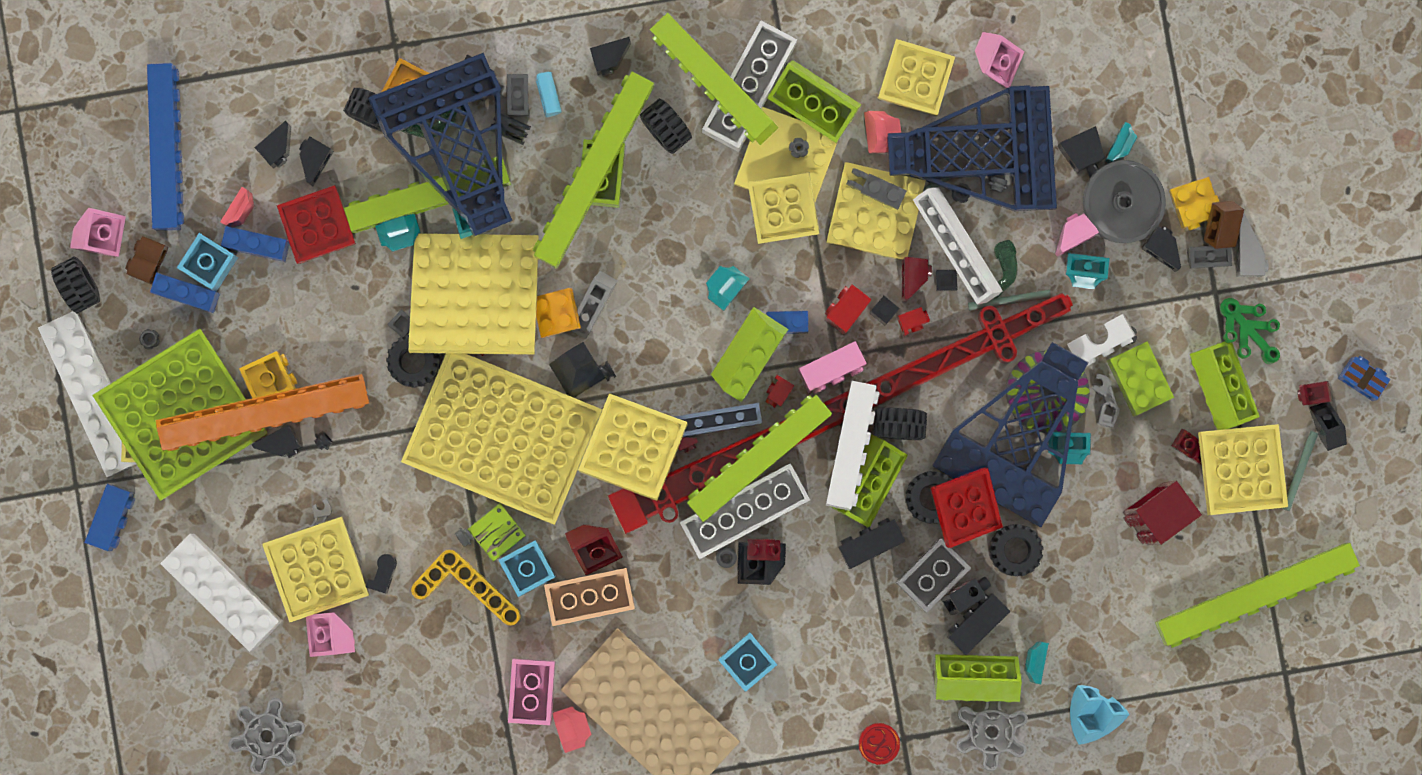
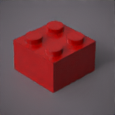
[825,284,872,335]

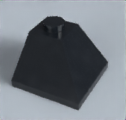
[549,342,606,398]
[737,542,786,585]

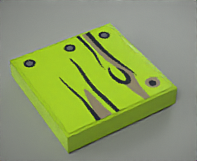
[468,503,526,562]

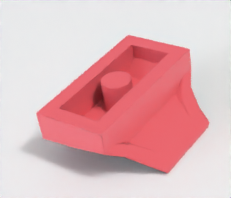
[864,111,901,153]
[220,187,254,228]
[552,706,592,753]

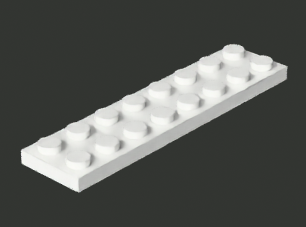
[38,311,136,478]

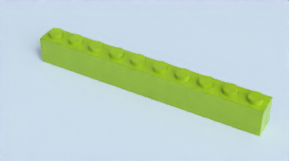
[533,71,654,269]
[1155,543,1360,648]

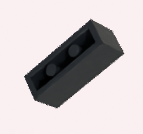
[838,517,906,569]
[947,593,1011,655]

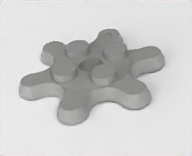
[228,698,305,775]
[956,701,1028,771]

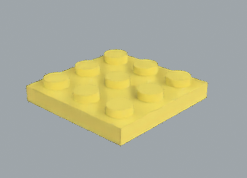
[878,39,955,117]
[748,172,820,244]

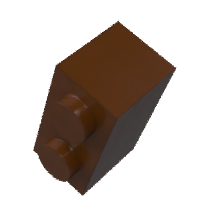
[1204,201,1245,249]

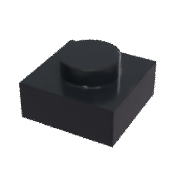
[936,269,958,291]

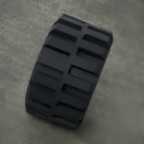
[343,88,382,132]
[640,98,692,154]
[51,256,100,314]
[386,335,440,388]
[873,407,927,440]
[905,471,951,523]
[989,524,1044,576]

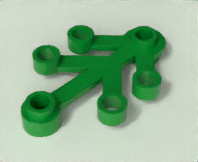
[1220,298,1280,364]

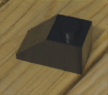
[590,37,631,77]
[254,120,291,169]
[299,136,334,187]
[1142,226,1181,272]
[1309,402,1347,451]
[251,425,303,458]

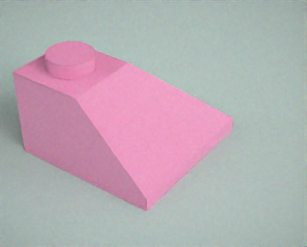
[975,32,1024,88]
[70,208,126,257]
[1055,213,1099,257]
[306,612,355,657]

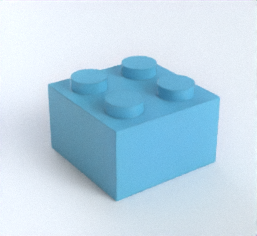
[177,233,239,292]
[499,540,556,597]
[718,632,777,692]

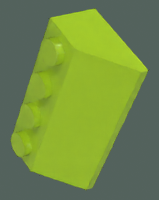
[767,60,862,143]
[711,307,789,402]
[1190,342,1260,430]
[829,434,908,527]
[935,654,1022,702]

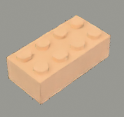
[544,568,635,626]

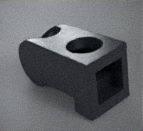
[366,554,397,594]

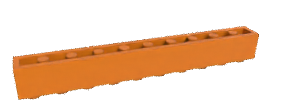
[156,374,369,451]

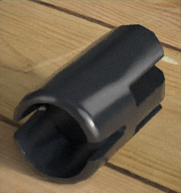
[490,113,531,145]

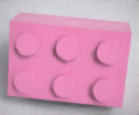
[798,341,867,395]
[508,658,556,725]

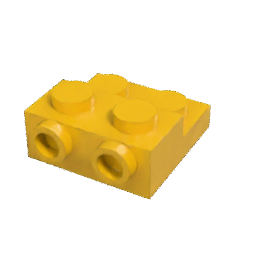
[1169,177,1219,231]
[239,351,298,398]

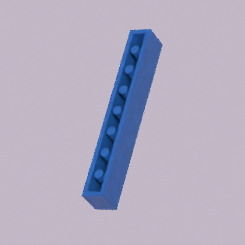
[147,63,184,231]

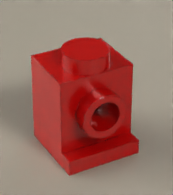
[897,307,930,336]
[765,375,794,408]

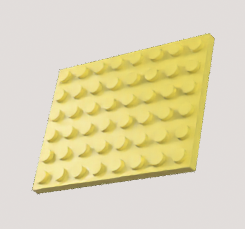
[401,353,602,525]

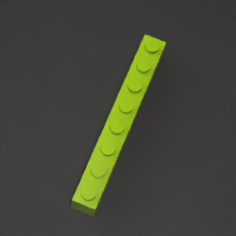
[650,12,778,145]
[344,157,511,234]
[687,395,832,522]

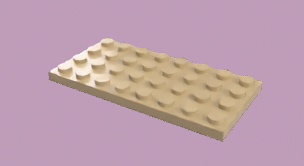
[561,628,740,775]

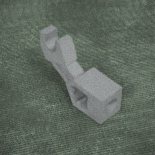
[1092,373,1120,428]
[293,499,332,533]

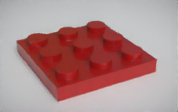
[276,185,356,264]
[931,468,1003,548]

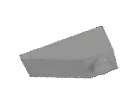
[1236,213,1269,277]
[572,271,618,339]

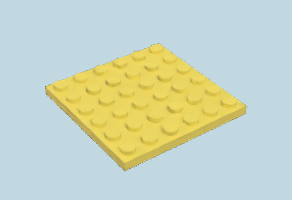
[408,234,539,354]

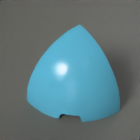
[1070,685,1130,745]

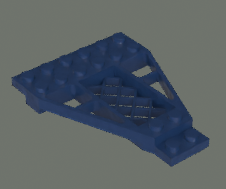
[368,52,513,237]
[887,85,1057,212]
[932,342,1089,528]

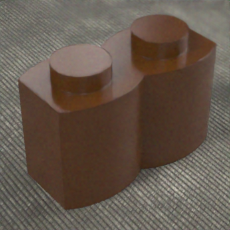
[125,236,168,285]

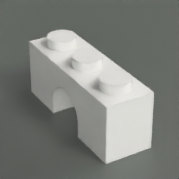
[1067,314,1135,366]

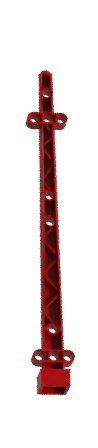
[608,293,1073,534]

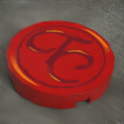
[858,723,900,765]

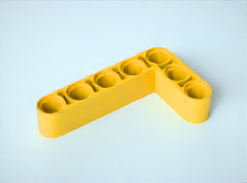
[411,550,521,626]

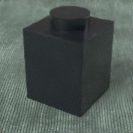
[869,295,900,326]

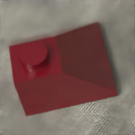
[902,257,932,303]
[565,524,623,576]

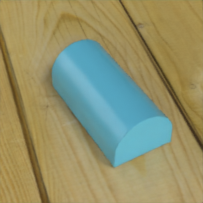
[535,72,562,118]

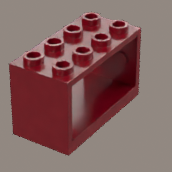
[1123,480,1202,545]

